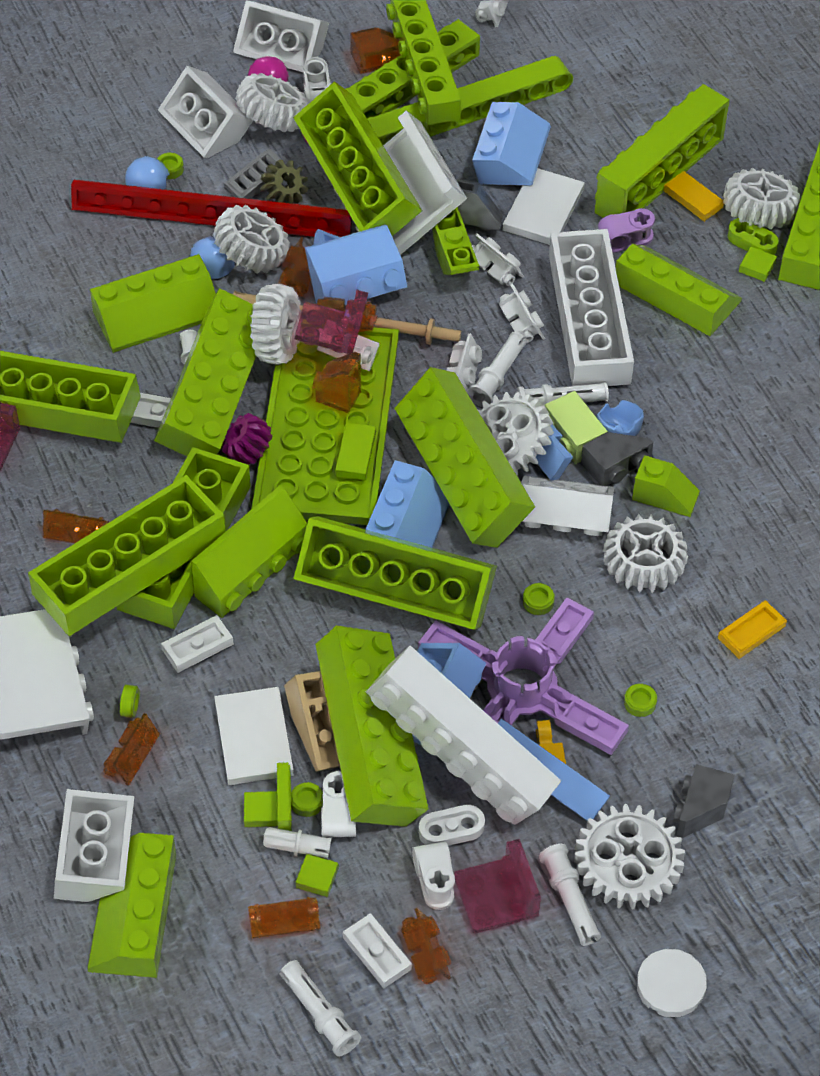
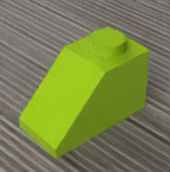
[632,455,700,517]

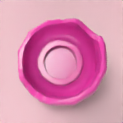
[248,56,288,82]

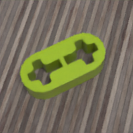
[728,218,778,255]

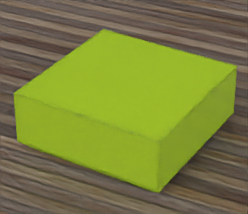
[739,247,777,282]
[244,791,278,827]
[295,854,339,897]

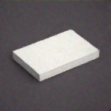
[502,168,585,245]
[214,687,294,785]

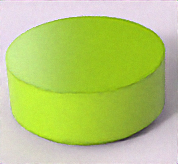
[157,152,184,179]
[523,583,555,615]
[120,684,140,718]
[624,684,657,717]
[291,782,323,817]

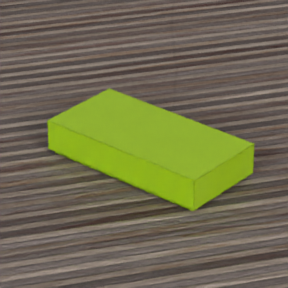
[336,422,376,480]
[277,762,292,831]

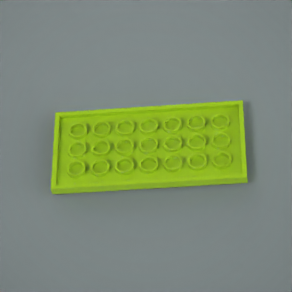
[252,322,399,525]

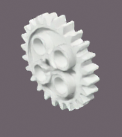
[477,392,554,475]
[574,804,685,909]

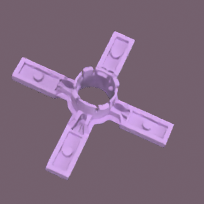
[418,598,629,755]

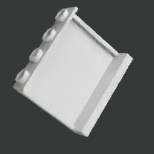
[334,111,467,255]
[0,609,94,740]

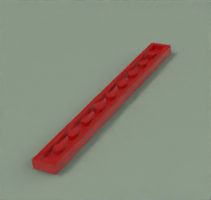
[71,179,352,237]

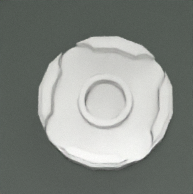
[637,949,707,1017]

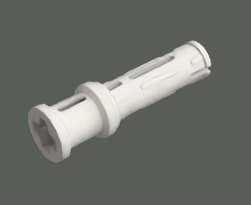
[467,332,527,407]
[516,382,609,405]
[538,843,601,946]
[279,960,361,1057]

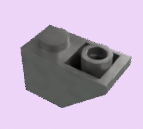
[456,179,503,231]
[581,432,654,486]
[673,764,735,838]

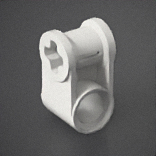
[303,57,332,104]
[321,771,356,838]
[412,841,455,910]

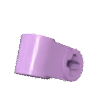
[598,208,655,253]

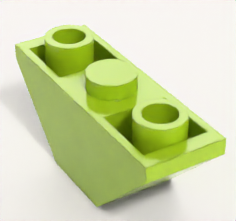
[432,207,479,275]

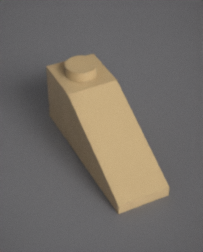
[284,671,340,772]

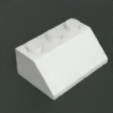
[233,0,329,72]
[158,66,254,158]
[521,476,614,536]
[53,789,134,902]

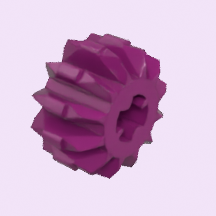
[222,413,273,465]

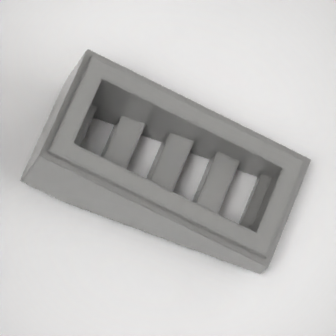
[224,149,280,199]

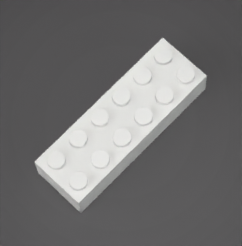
[549,229,634,386]
[366,646,561,825]

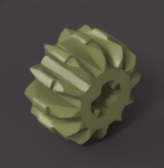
[260,159,308,204]

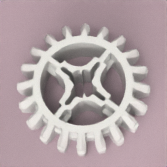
[235,73,309,132]
[723,168,800,230]
[212,205,290,274]
[250,284,302,365]
[603,514,688,593]

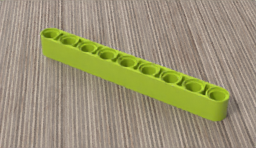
[368,56,573,145]

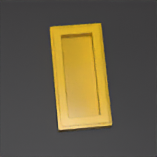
[664,171,724,221]
[718,600,787,659]

